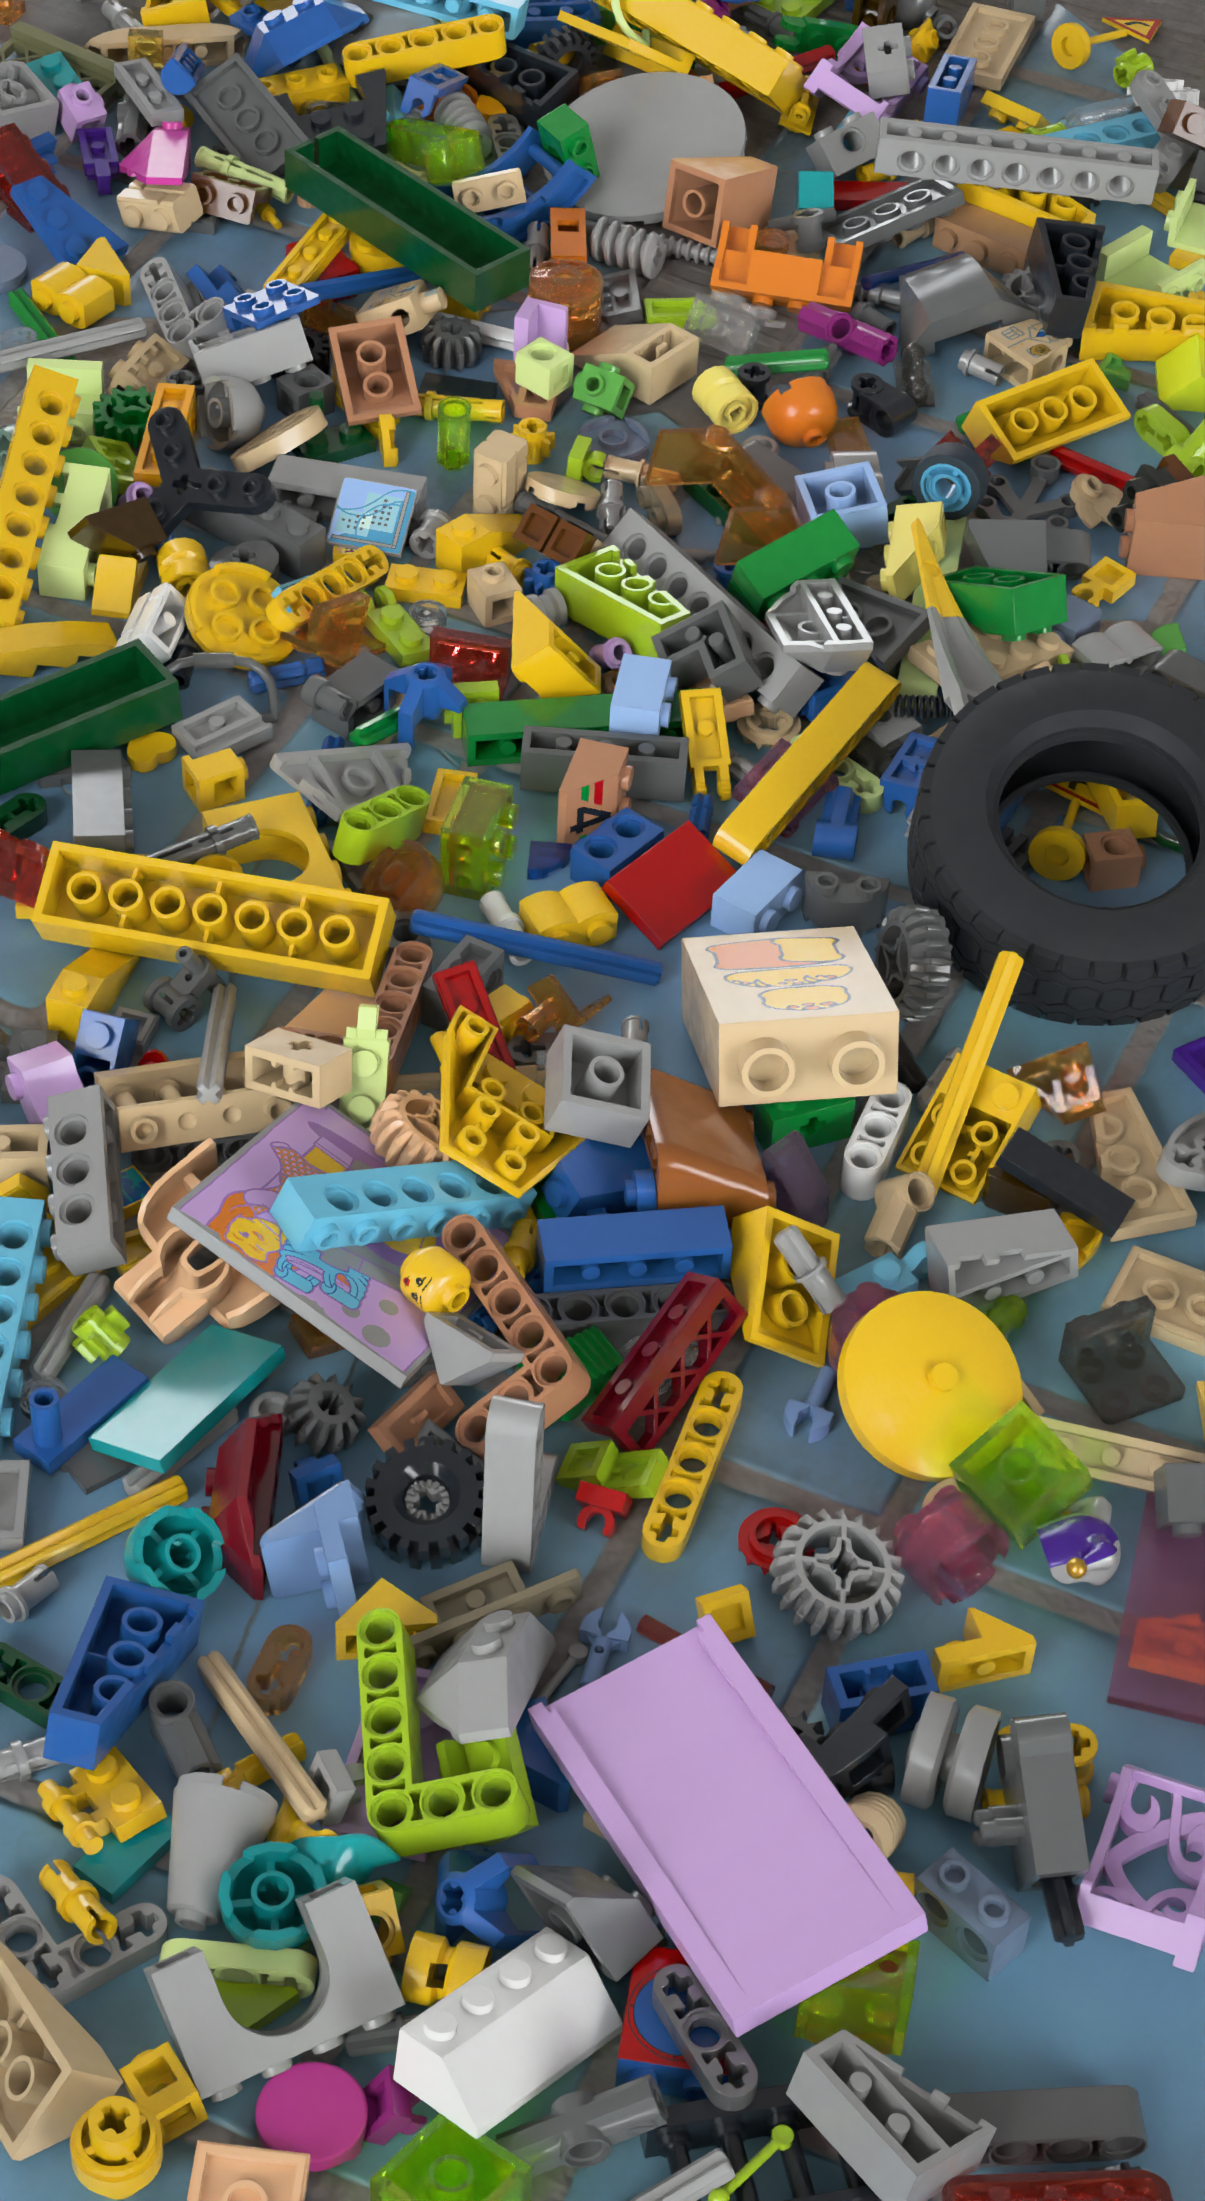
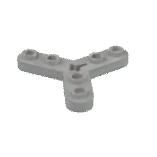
[1130,70,1199,193]

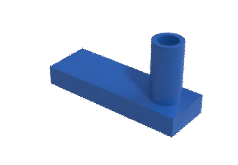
[13,1354,149,1476]

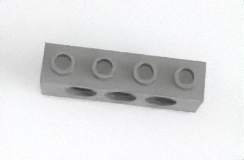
[43,1084,127,1277]

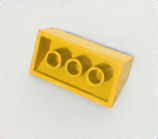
[961,358,1131,465]

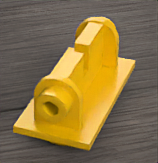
[908,17,939,64]
[778,75,819,136]

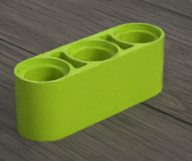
[332,785,431,865]

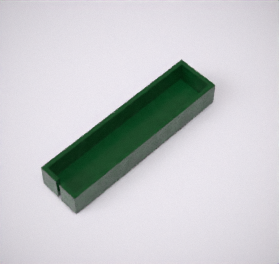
[284,125,530,313]
[0,638,183,795]

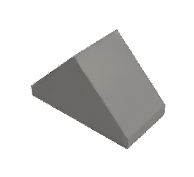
[423,1312,525,1386]

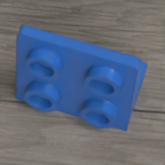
[222,279,321,333]

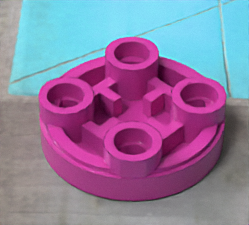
[255,2061,368,2172]

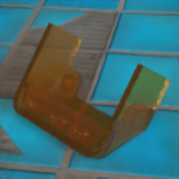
[644,425,803,566]

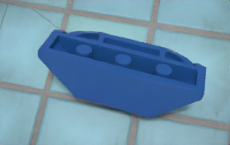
[244,0,370,78]
[506,0,602,50]

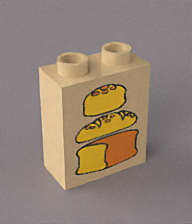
[682,926,899,1107]

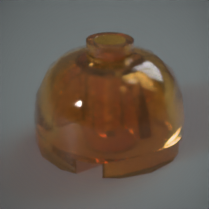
[361,839,446,913]

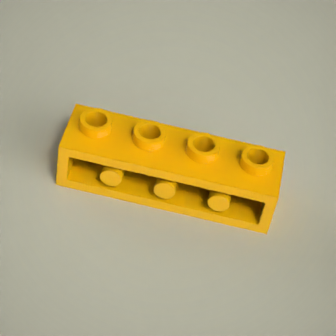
[259,63,350,116]

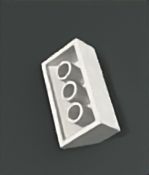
[393,1926,623,2139]

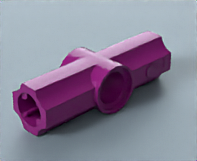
[797,301,898,367]

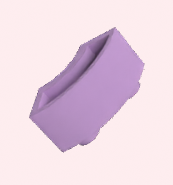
[5,1040,83,1124]

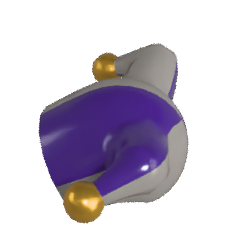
[1037,1496,1121,1587]

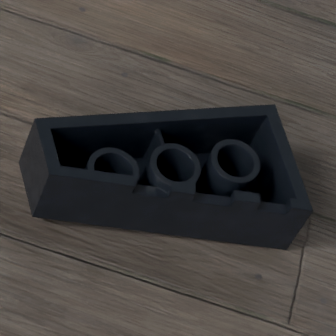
[454,41,580,131]
[1026,217,1105,339]

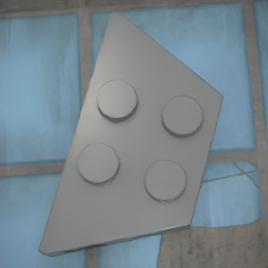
[269,743,412,822]

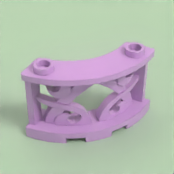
[803,22,930,123]
[1073,1763,1205,1972]

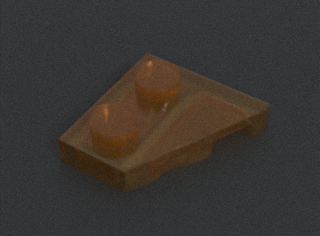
[1007,1041,1107,1125]

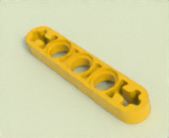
[266,545,389,633]
[641,1371,743,1563]

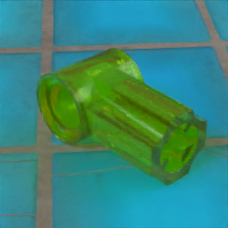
[437,396,471,471]

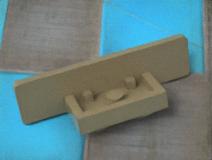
[410,1560,583,1669]

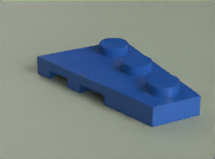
[10,175,129,265]

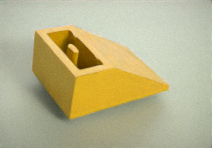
[511,590,601,698]
[894,1052,1042,1206]

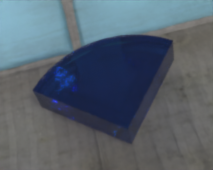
[527,841,572,880]

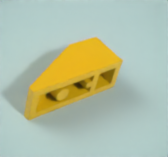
[435,514,529,573]
[46,948,140,1042]

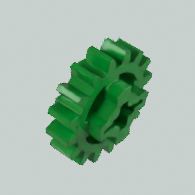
[92,385,156,448]

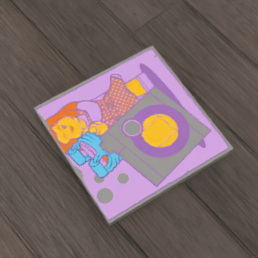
[166,1102,511,1388]

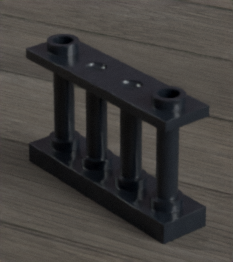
[640,2083,882,2201]

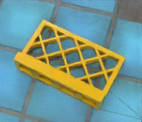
[557,10,696,74]

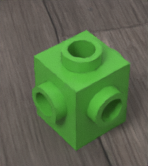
[572,361,636,419]

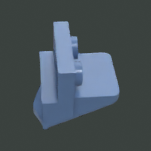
[260,1480,372,1618]

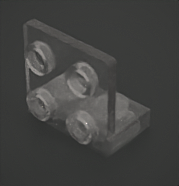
[684,289,786,356]

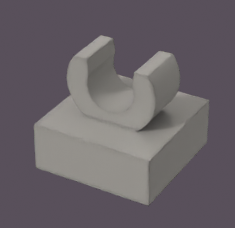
[307,1749,365,1826]

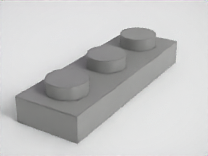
[114,57,184,127]

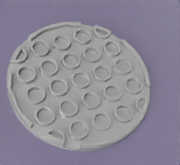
[543,72,747,225]

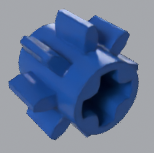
[523,559,561,596]

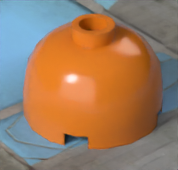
[761,376,838,448]

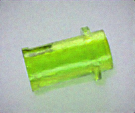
[985,1294,1028,1336]

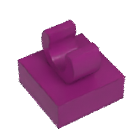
[363,2064,427,2146]

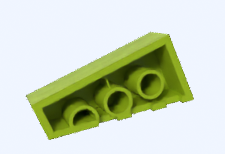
[555,544,691,658]

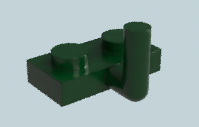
[292,390,376,463]

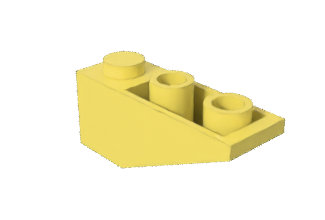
[880,501,948,601]

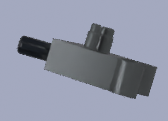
[972,1712,1090,1947]

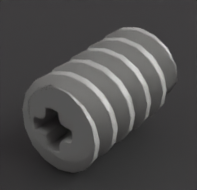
[434,91,493,163]
[588,216,667,279]

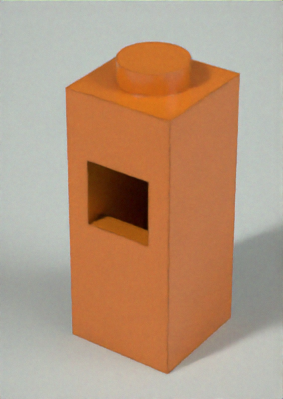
[549,207,587,286]

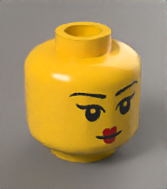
[400,1246,471,1313]

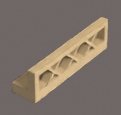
[1010,1412,1205,1494]

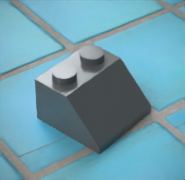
[510,1865,663,1982]

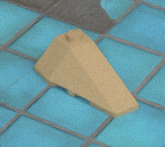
[0,1941,123,2161]

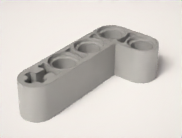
[140,257,228,367]

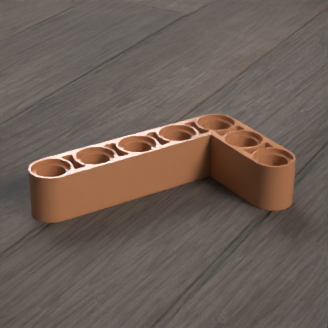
[268,941,433,1097]
[442,1214,591,1462]

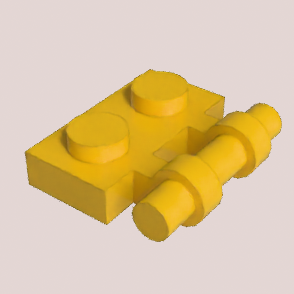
[37,1746,167,1855]

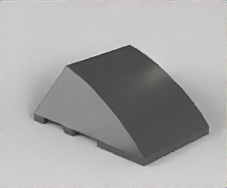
[899,253,1037,364]

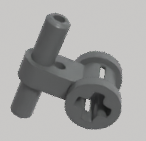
[766,207,837,253]
[143,946,226,1032]

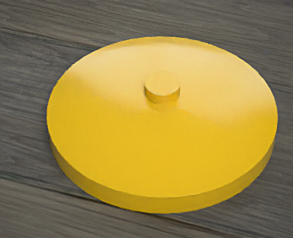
[837,1291,1023,1482]

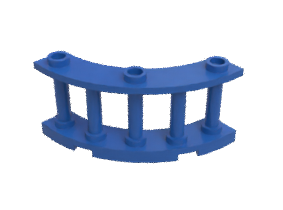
[429,126,597,243]

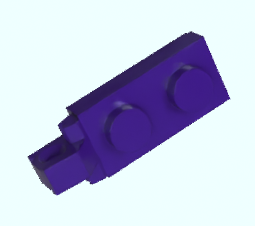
[77,127,120,195]

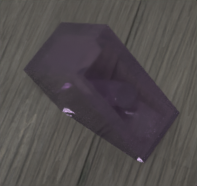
[762,1130,831,1227]

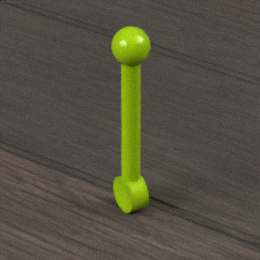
[708,2125,794,2201]

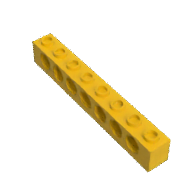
[0,364,81,628]

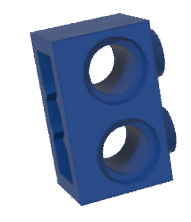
[570,807,664,901]

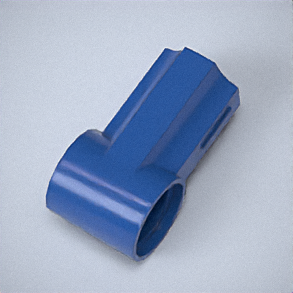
[812,786,861,862]

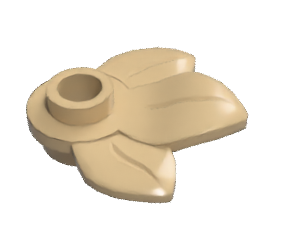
[1069,474,1126,534]

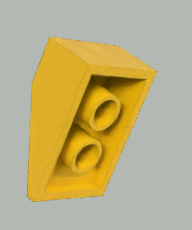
[730,1206,840,1368]

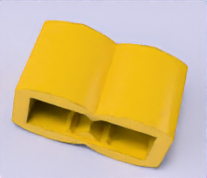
[31,262,115,329]
[519,881,618,947]

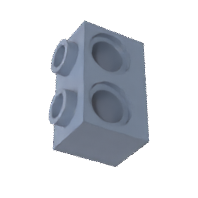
[914,1847,1031,1982]

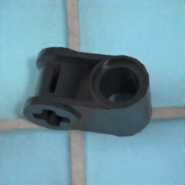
[847,373,918,438]

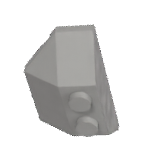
[765,578,874,676]
[416,1610,556,1744]

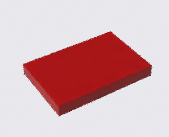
[601,820,737,950]

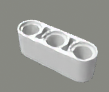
[840,1082,912,1201]

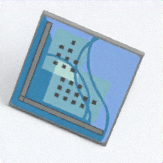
[326,476,419,558]

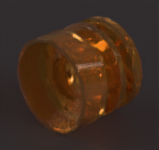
[527,258,604,353]

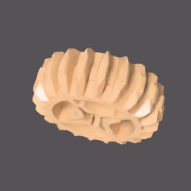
[369,1089,454,1167]

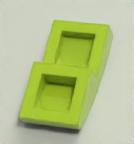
[555,1439,669,1499]

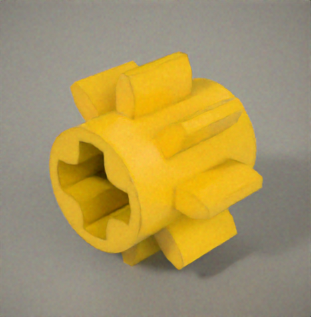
[510,417,555,465]

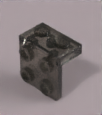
[1058,1295,1186,1425]

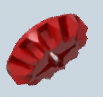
[738,1507,816,1575]

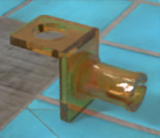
[516,974,612,1042]

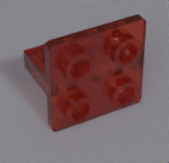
[429,626,512,701]
[0,829,50,909]

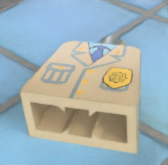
[355,279,448,336]
[983,319,1073,387]

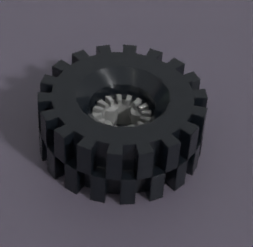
[364,1436,484,1570]

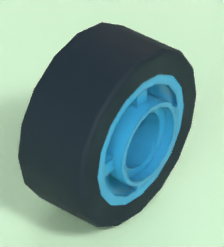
[912,442,989,520]

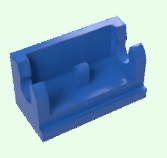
[400,63,469,118]
[880,732,938,820]

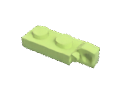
[339,1004,391,1131]

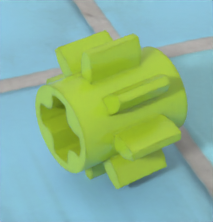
[1113,48,1154,88]
[71,1304,131,1364]

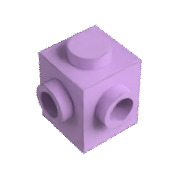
[56,81,108,143]

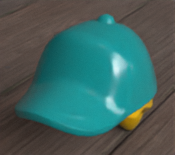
[267,1796,401,1886]

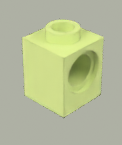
[515,336,574,401]

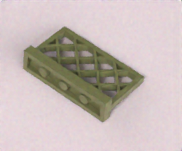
[0,20,125,121]

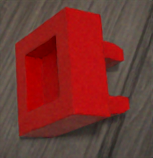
[575,1480,633,1539]

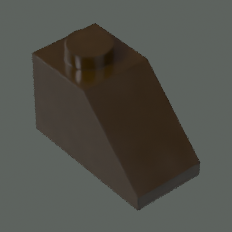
[67,496,167,564]

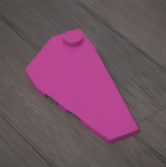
[119,121,191,185]

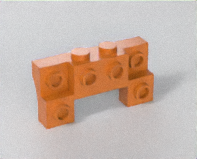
[710,220,864,314]

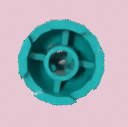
[123,1505,226,1600]
[218,1841,327,1951]

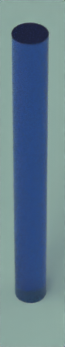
[861,251,965,290]

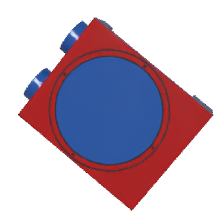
[615,1946,728,2102]

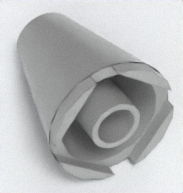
[167,1772,278,1931]

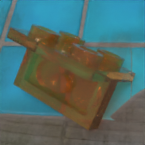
[280,591,386,668]

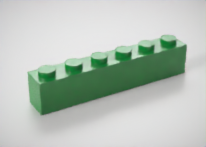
[462,688,702,767]

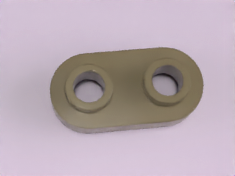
[636,475,683,537]

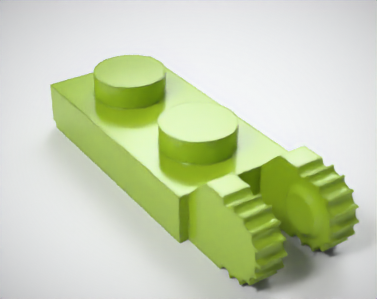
[352,585,438,667]

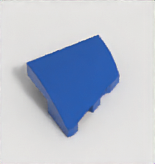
[186,264,246,305]

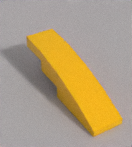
[0,621,118,678]

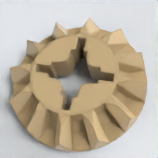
[737,703,801,752]

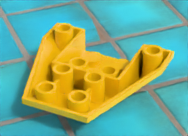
[439,1005,586,1199]

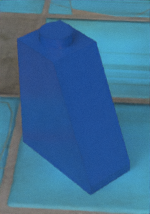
[541,1135,657,1217]

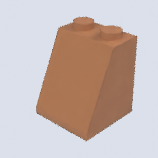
[662,156,778,248]
[1118,475,1205,580]

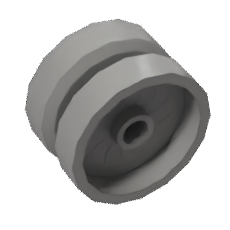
[900,1691,1002,1823]

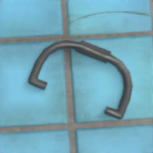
[165,652,279,725]

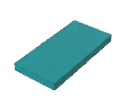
[88,1324,286,1474]

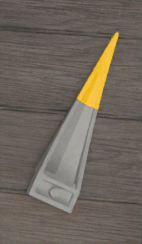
[911,517,1003,716]

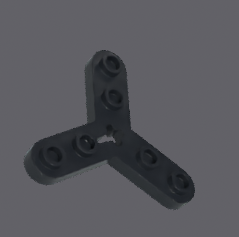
[147,406,277,537]

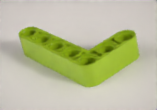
[356,1608,531,1857]

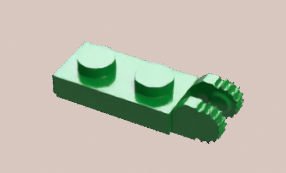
[772,16,859,59]

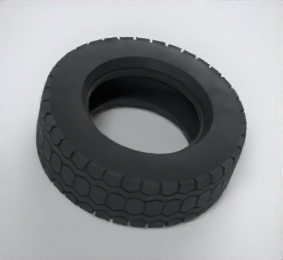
[907,663,1205,1026]

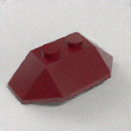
[201,1413,283,1600]

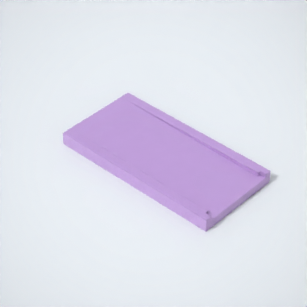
[528,1613,928,2038]

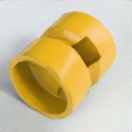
[156,537,209,598]
[401,1930,492,2007]

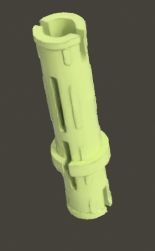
[194,146,295,204]

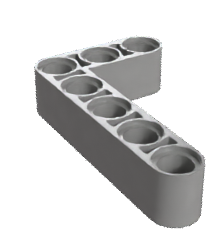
[481,1395,558,1575]

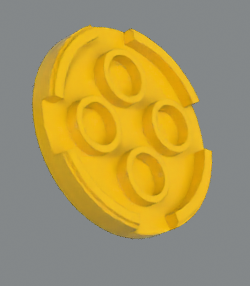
[184,562,302,670]

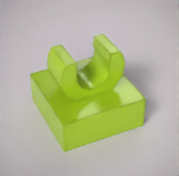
[566,435,607,483]

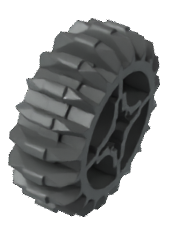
[874,904,954,1022]

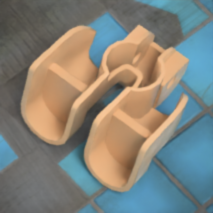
[113,1138,282,1345]

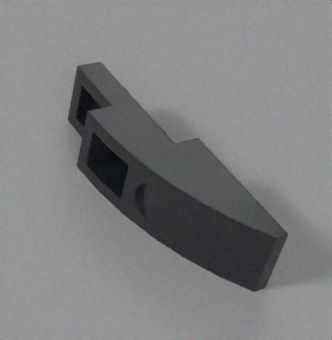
[800,1675,913,1799]

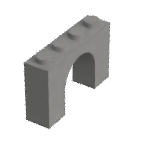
[143,1877,405,2103]

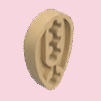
[230,405,328,473]

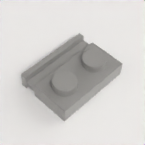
[171,695,273,759]

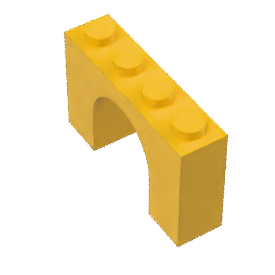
[202,791,352,892]

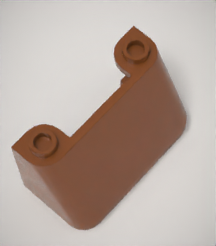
[640,1068,776,1229]

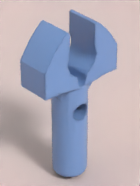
[783,1366,837,1443]
[579,1607,632,1689]

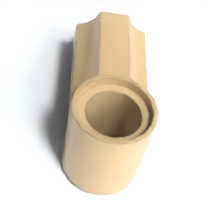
[863,1171,936,1260]

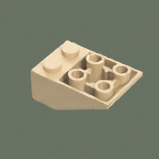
[572,323,699,405]

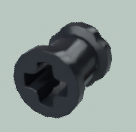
[738,362,771,411]

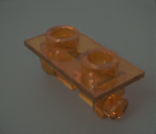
[300,299,359,337]

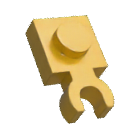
[1071,556,1137,608]

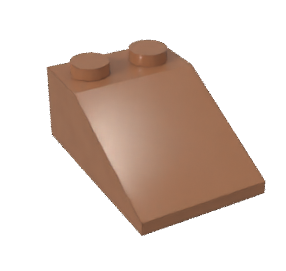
[328,316,422,426]

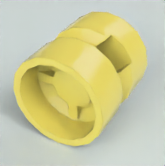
[692,366,758,435]

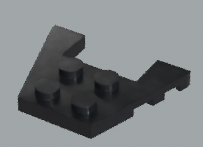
[274,68,387,164]

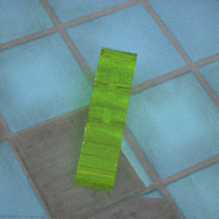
[387,117,485,185]

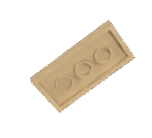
[938,2,1035,91]
[907,624,1074,686]

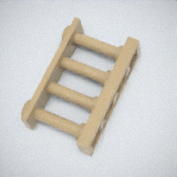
[94,1051,295,1153]

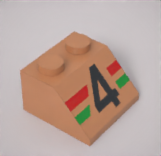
[556,738,634,855]

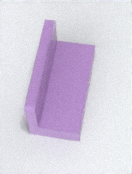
[513,297,569,361]

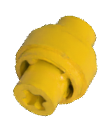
[70,2096,163,2200]

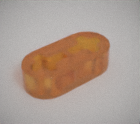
[247,1624,313,1716]

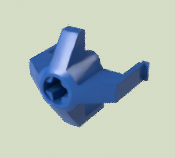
[384,662,467,757]
[434,1848,540,1950]

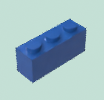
[923,53,977,126]

